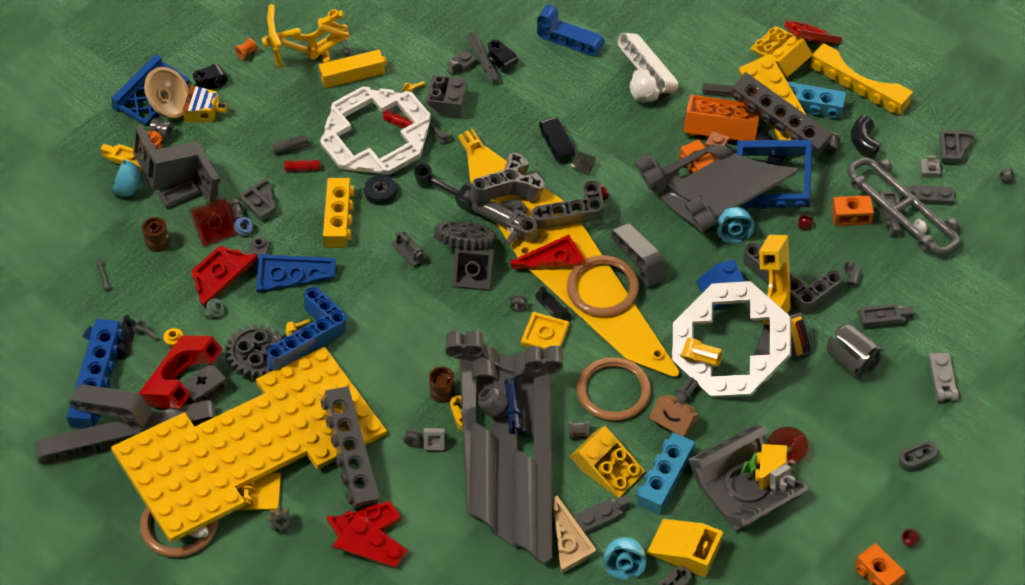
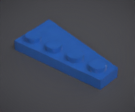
[256,254,336,292]

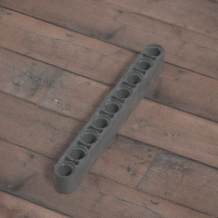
[36,400,216,465]

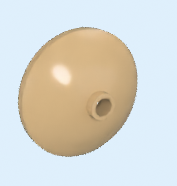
[144,67,189,119]

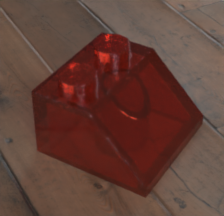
[188,197,238,246]

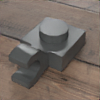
[447,50,477,75]

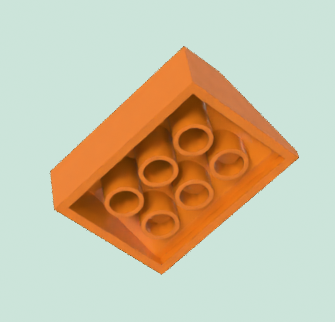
[684,95,759,141]

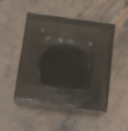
[572,151,596,174]

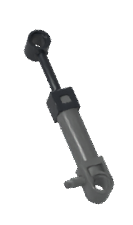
[414,163,539,245]

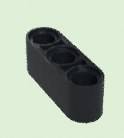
[539,116,575,162]

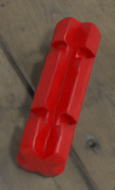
[383,110,413,128]
[284,160,320,172]

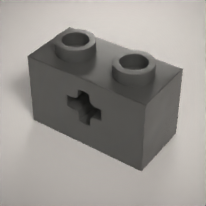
[182,364,228,404]

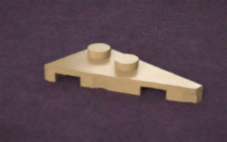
[553,496,597,573]

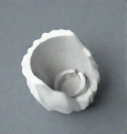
[629,70,660,103]

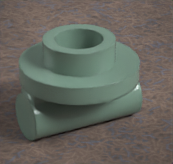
[205,298,224,320]

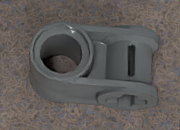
[754,324,770,355]

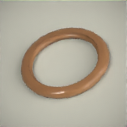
[567,255,639,317]
[576,357,651,421]
[140,506,219,558]

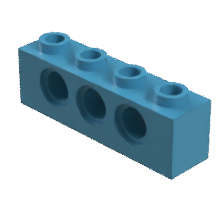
[788,82,846,119]
[636,432,695,515]

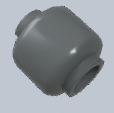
[478,387,508,417]

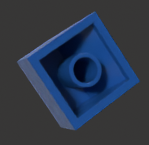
[697,260,745,311]

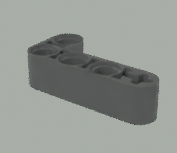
[531,180,604,229]
[611,223,665,287]
[69,384,152,431]

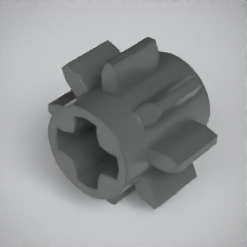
[266,505,294,533]

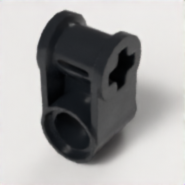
[487,39,519,72]
[192,64,228,90]

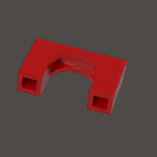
[138,335,223,409]

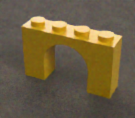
[759,235,791,325]

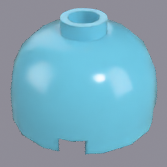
[111,159,144,197]
[716,207,754,244]
[603,537,646,580]

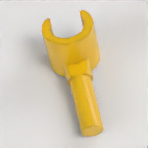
[402,81,425,93]
[285,319,311,336]

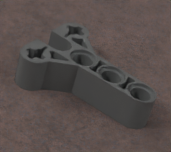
[469,153,544,203]

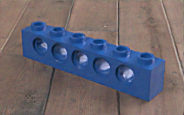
[66,319,124,429]

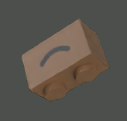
[649,394,700,437]

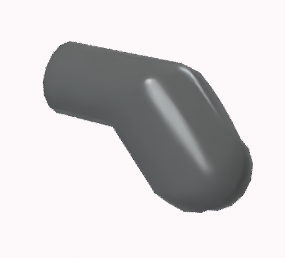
[843,260,861,288]

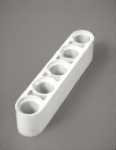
[617,33,678,94]

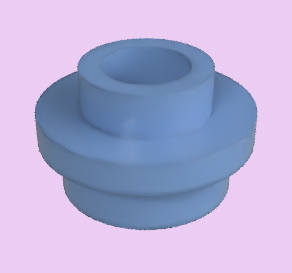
[234,217,253,236]

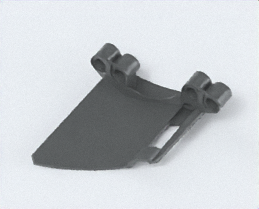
[634,144,798,232]

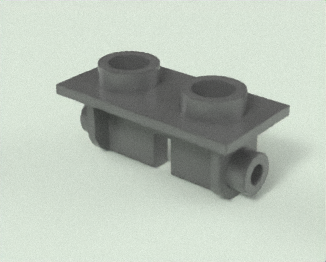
[391,230,428,267]

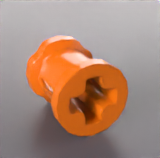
[234,38,258,60]

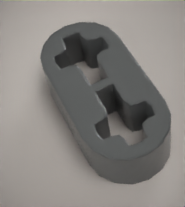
[659,566,691,585]

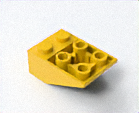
[750,26,813,77]
[569,426,645,498]
[647,519,723,578]

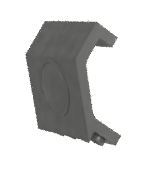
[688,425,809,531]

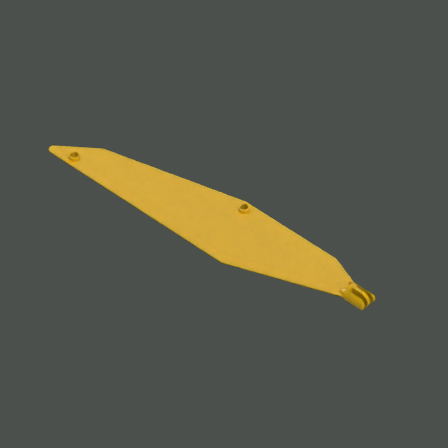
[458,129,679,377]

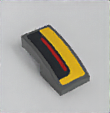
[790,312,813,358]

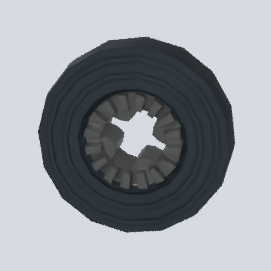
[364,175,397,205]

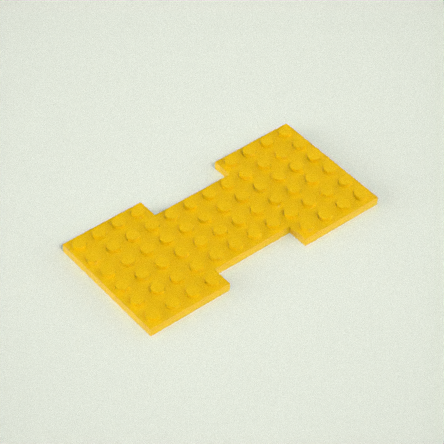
[111,347,387,543]

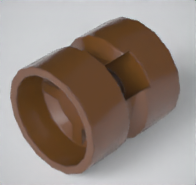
[142,217,170,252]
[429,366,455,403]

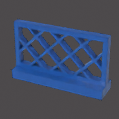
[111,54,190,126]

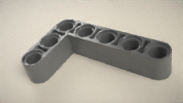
[743,243,843,315]

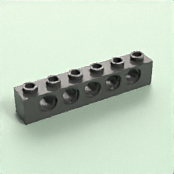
[731,72,832,156]
[321,386,380,510]

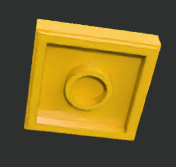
[520,312,570,350]

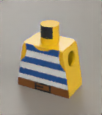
[182,86,227,123]

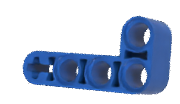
[537,5,605,56]

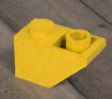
[755,444,787,490]

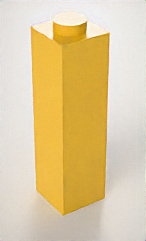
[319,50,387,88]

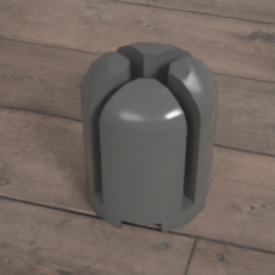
[826,323,884,379]

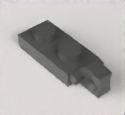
[902,185,954,206]
[879,191,903,237]
[858,304,915,328]
[572,496,630,534]

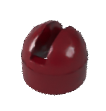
[797,214,813,231]
[901,529,920,546]

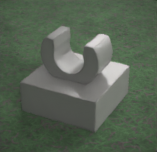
[919,156,941,178]
[424,428,445,450]
[770,464,795,492]

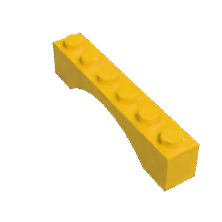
[810,43,913,116]

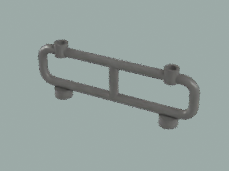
[847,158,960,255]

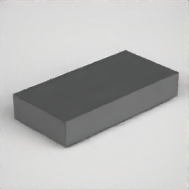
[158,179,200,210]

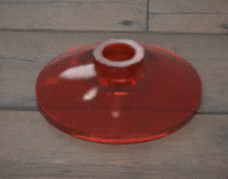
[767,427,808,465]

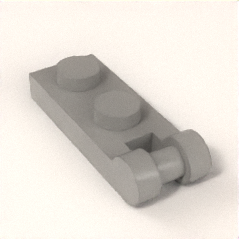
[928,353,959,402]

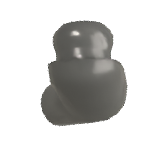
[501,200,527,214]

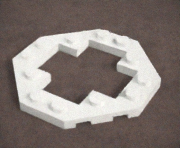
[320,87,431,175]
[672,281,791,398]

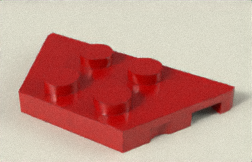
[784,20,842,44]
[191,246,258,308]

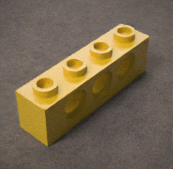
[323,178,354,248]

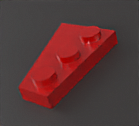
[326,501,401,537]
[331,513,408,569]

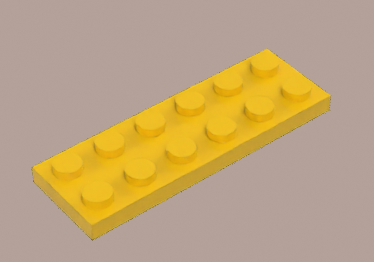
[739,53,813,157]

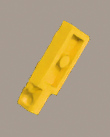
[100,144,143,172]

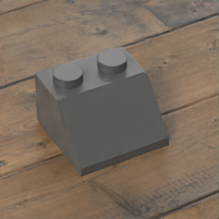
[452,247,495,290]

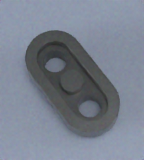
[247,237,269,271]
[899,441,938,470]

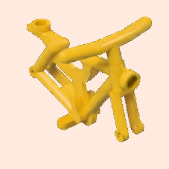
[262,4,350,68]

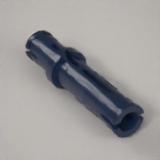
[504,378,522,435]

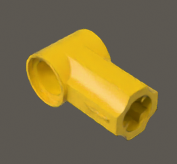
[680,338,723,367]

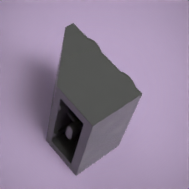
[426,74,468,119]

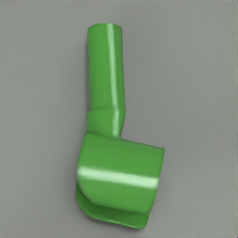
[741,453,757,478]

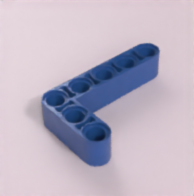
[267,287,347,371]

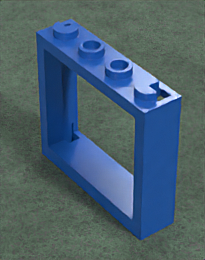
[737,140,813,209]

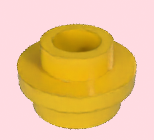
[163,328,183,347]

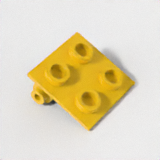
[238,473,281,510]

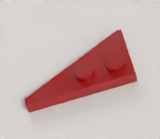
[510,234,586,269]

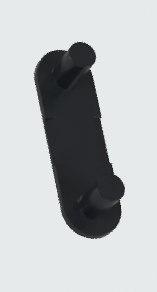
[536,286,572,322]
[117,315,136,359]

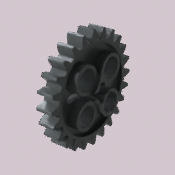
[433,220,495,250]
[226,324,284,381]

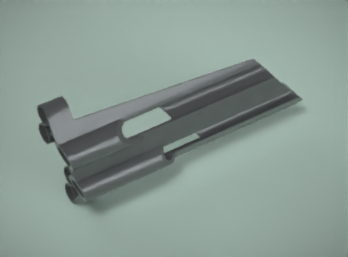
[445,330,563,565]

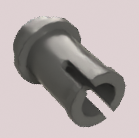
[227,199,245,223]

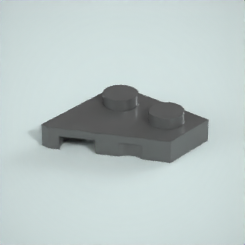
[939,130,975,163]
[238,177,276,221]

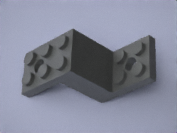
[133,125,220,206]

